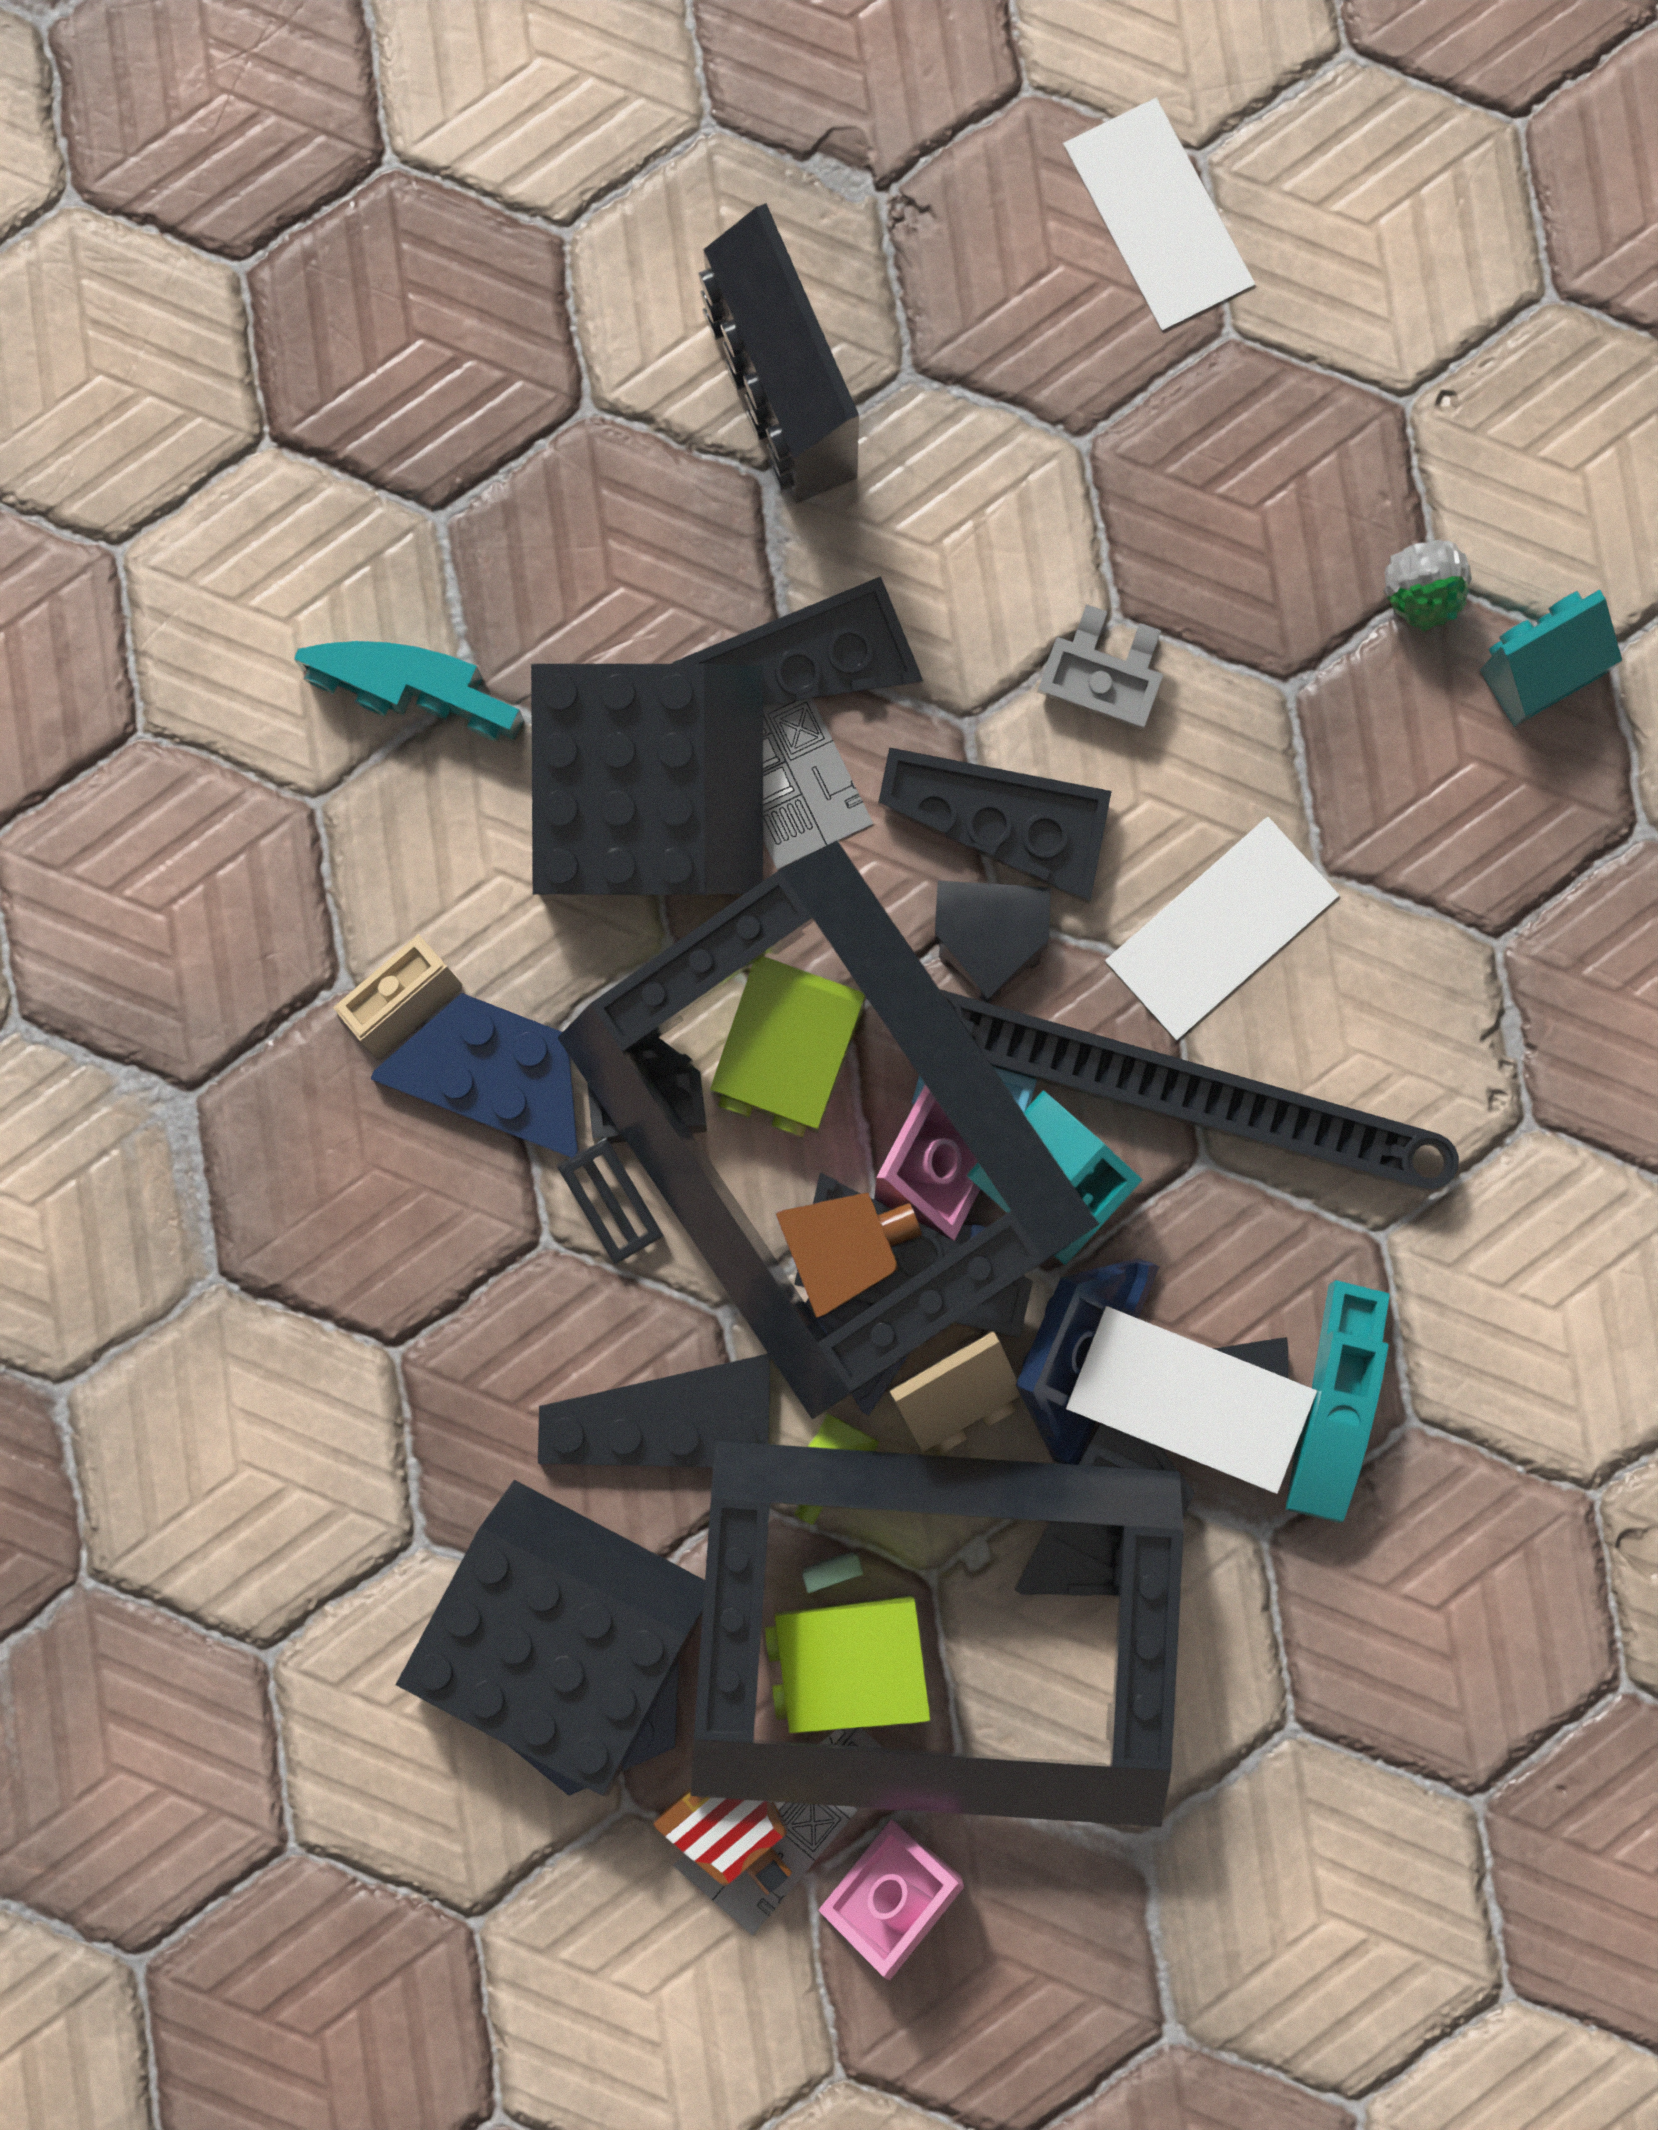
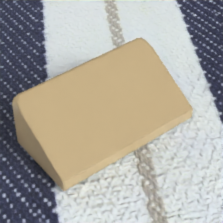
[333,934,463,1059]

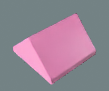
[874,1084,980,1241]
[819,1819,964,1981]

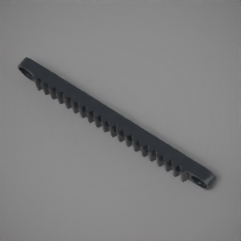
[941,990,1459,1191]

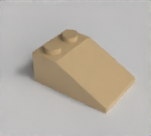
[887,1331,1020,1456]

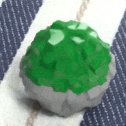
[1383,540,1472,632]

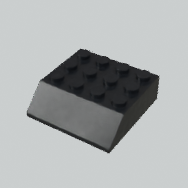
[698,203,859,504]
[531,663,763,895]
[395,1480,705,1796]

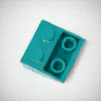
[1479,589,1622,727]
[966,1090,1143,1265]

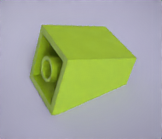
[710,956,866,1138]
[765,1595,930,1733]

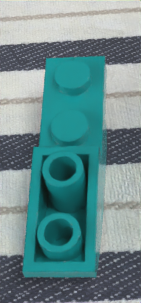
[294,641,524,741]
[1285,1280,1390,1523]

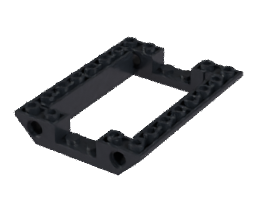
[558,840,1100,1420]
[690,1441,1184,1827]

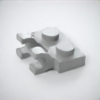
[1037,604,1163,730]

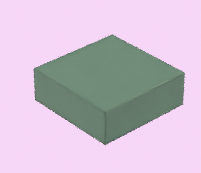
[802,1550,863,1593]

